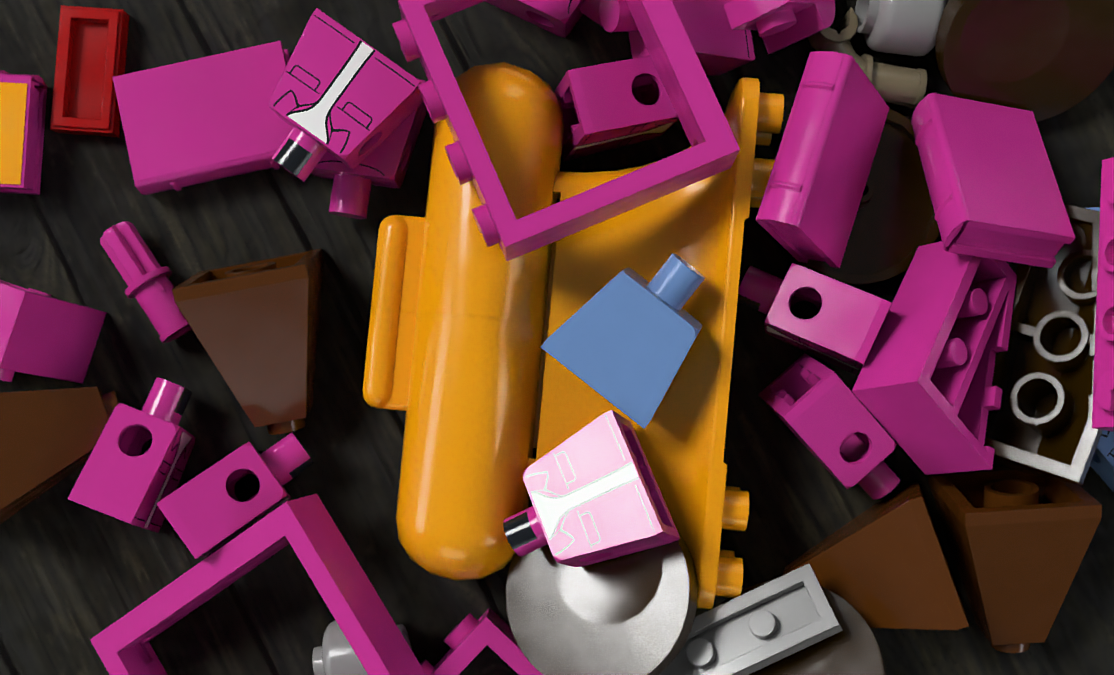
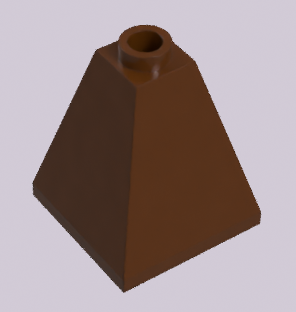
[172,248,324,435]
[0,386,120,524]
[928,466,1102,653]
[782,479,969,630]

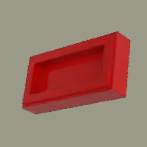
[50,5,130,137]

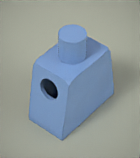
[541,253,705,429]

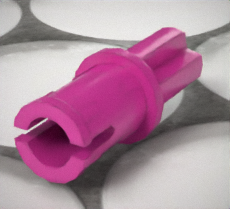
[100,221,192,343]

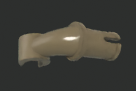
[808,7,927,109]

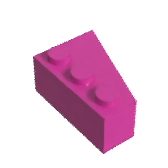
[852,241,1017,475]
[0,280,107,384]

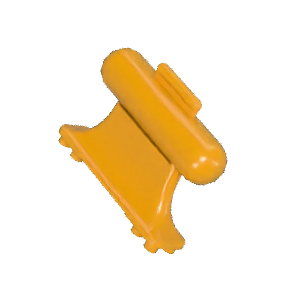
[362,62,784,609]

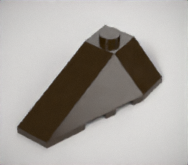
[984,204,1103,485]

